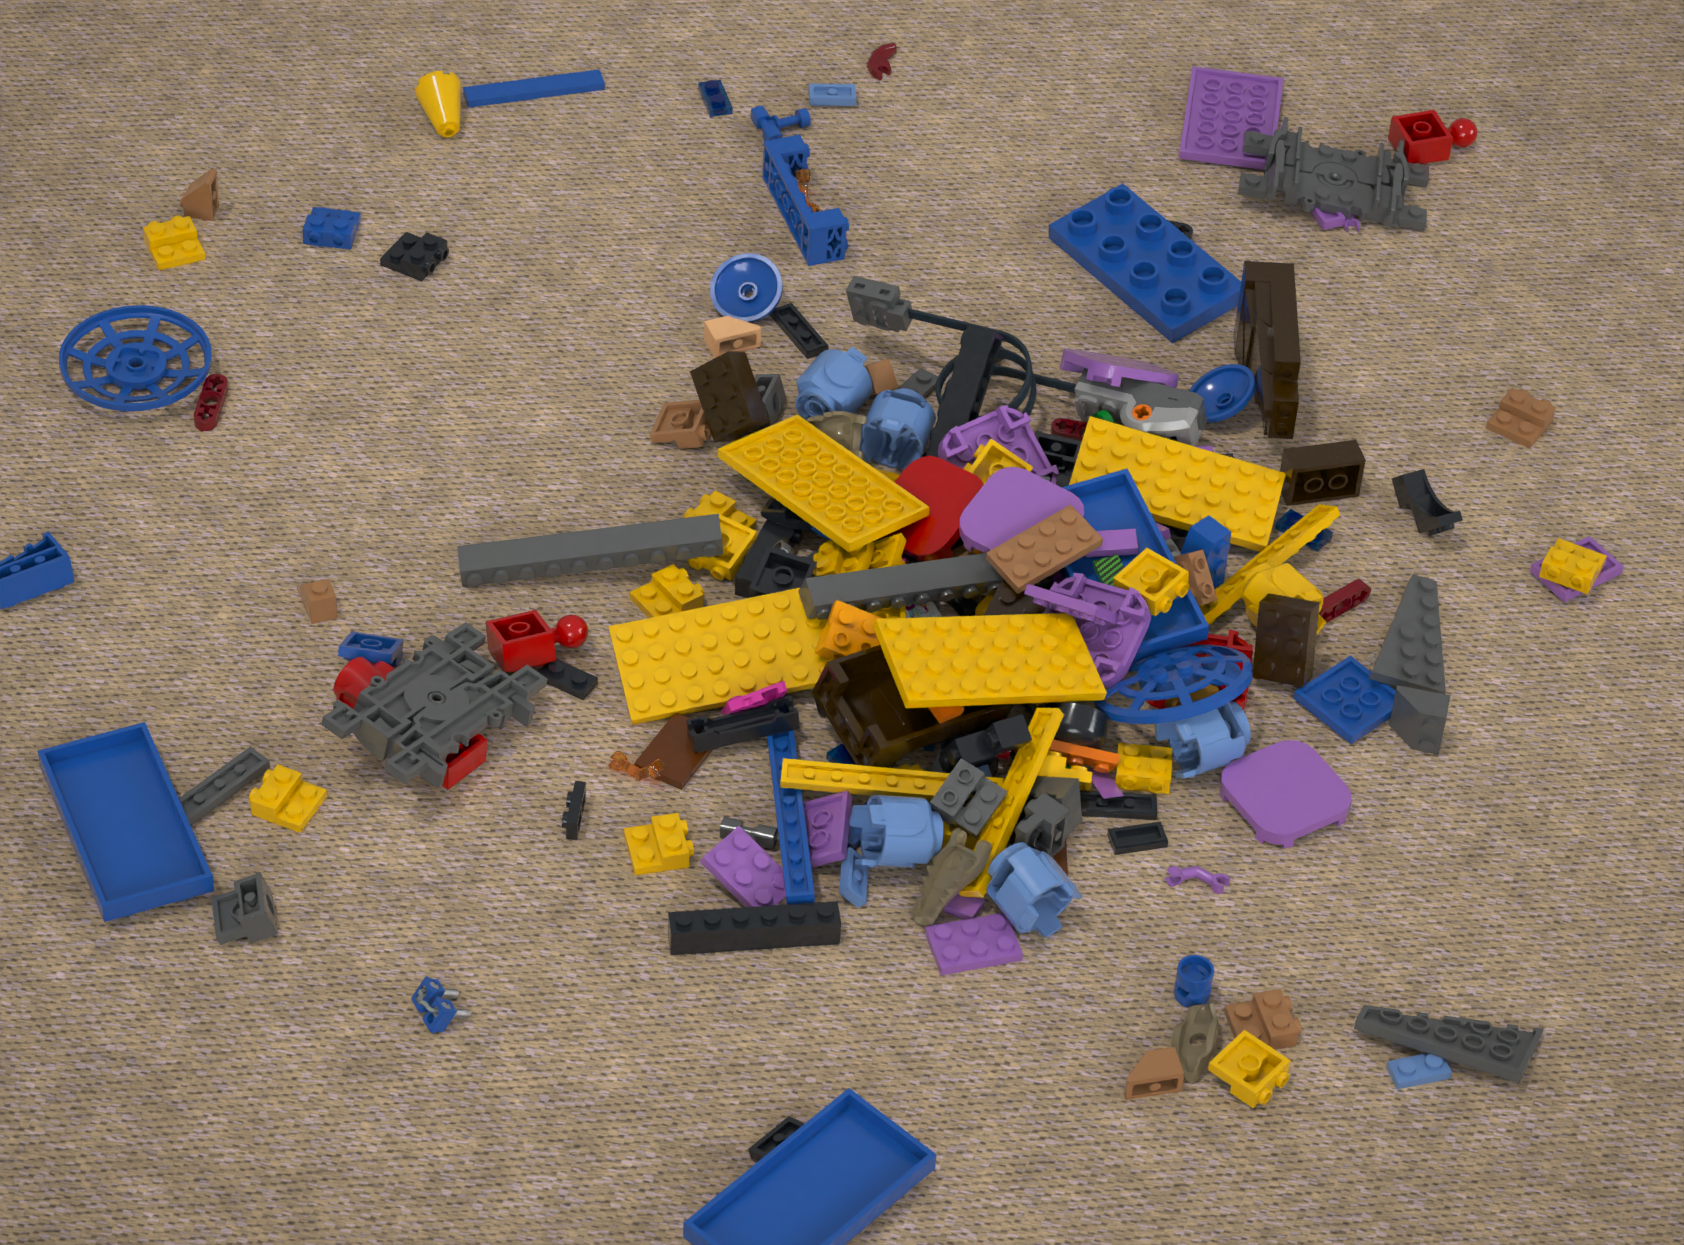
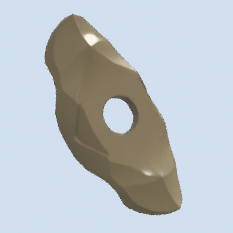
[1172,1001,1219,1084]

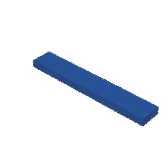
[463,69,605,108]

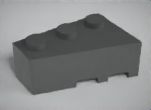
[1003,776,1082,840]

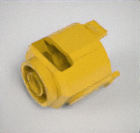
[1239,563,1326,636]

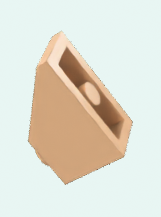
[704,316,761,358]

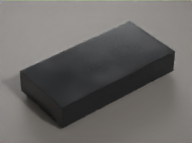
[1107,821,1169,855]

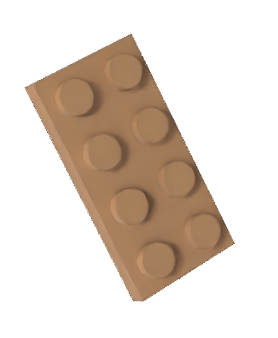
[986,504,1103,594]

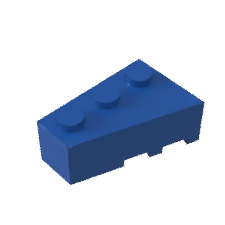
[1180,515,1231,589]
[0,531,75,610]

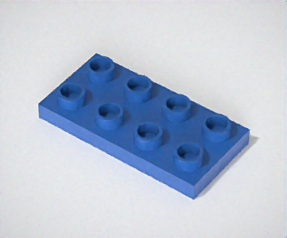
[1049,183,1241,343]
[1060,468,1209,661]
[38,722,214,922]
[683,1088,936,1245]

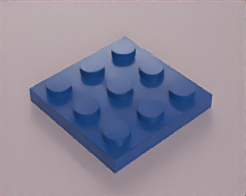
[1293,656,1396,744]

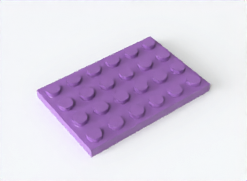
[1179,66,1284,170]

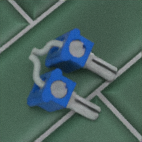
[411,976,470,1034]

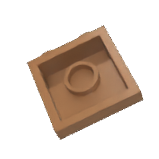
[1486,388,1556,448]
[649,400,711,449]
[1173,549,1218,606]
[1224,989,1301,1050]

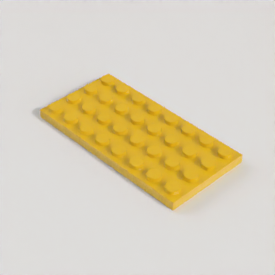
[718,414,930,552]
[1069,416,1286,552]
[609,588,831,725]
[873,613,1107,708]

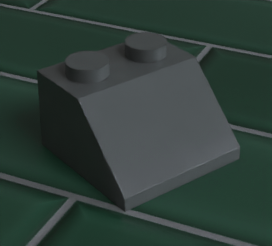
[1389,685,1450,754]

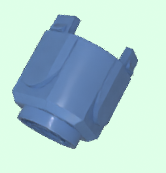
[795,346,872,420]
[860,389,936,471]
[1155,696,1251,779]
[849,795,943,868]
[987,842,1083,938]

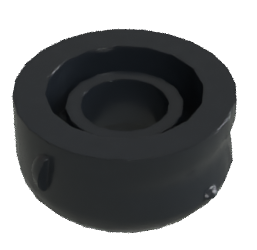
[1043,702,1110,750]

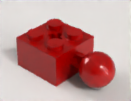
[1388,109,1478,164]
[485,610,589,673]

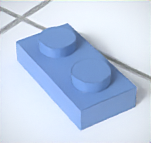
[809,84,856,106]
[839,847,868,907]
[1386,1053,1452,1090]

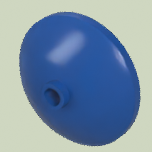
[710,253,783,323]
[1189,364,1256,423]

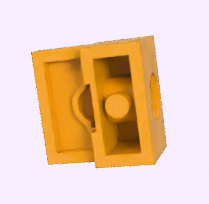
[814,600,883,660]

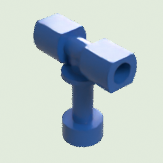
[750,106,811,141]

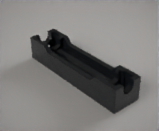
[686,695,800,753]

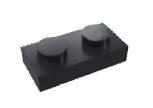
[539,659,598,700]
[562,781,586,840]
[748,1116,805,1162]

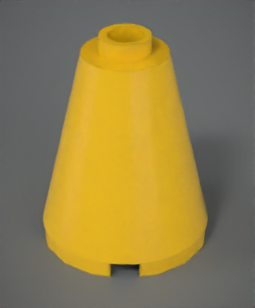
[414,71,461,137]

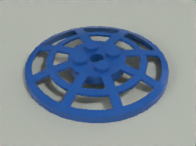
[59,305,212,411]
[1094,644,1253,724]

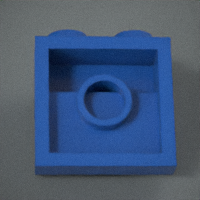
[303,207,361,250]
[338,631,404,667]

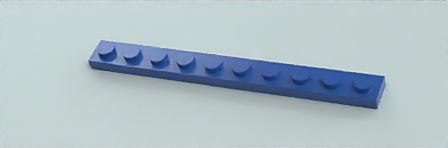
[767,730,815,905]

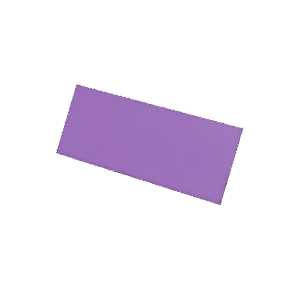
[1087,769,1124,799]

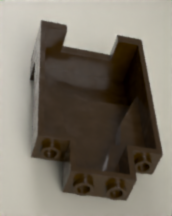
[1233,261,1301,439]
[812,645,1015,768]

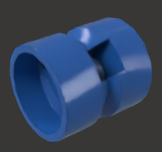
[1173,955,1214,1008]

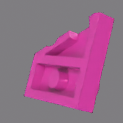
[721,681,787,716]

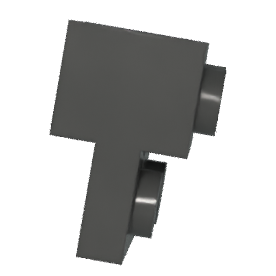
[755,374,787,429]
[930,758,1007,839]
[1015,793,1070,857]
[211,872,278,945]

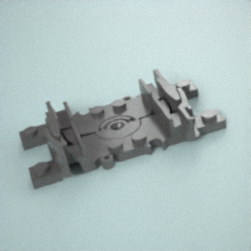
[1238,117,1429,231]
[321,622,548,788]

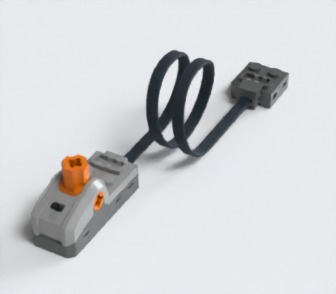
[846,276,1207,446]

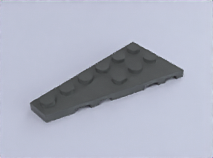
[1368,574,1446,694]
[1354,1005,1544,1083]

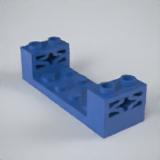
[762,134,849,266]

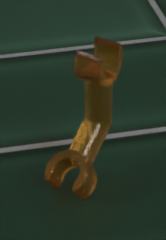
[795,169,820,212]
[608,751,666,780]

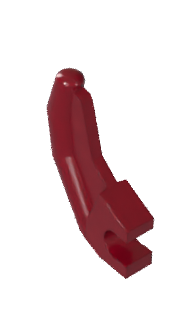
[866,43,897,81]

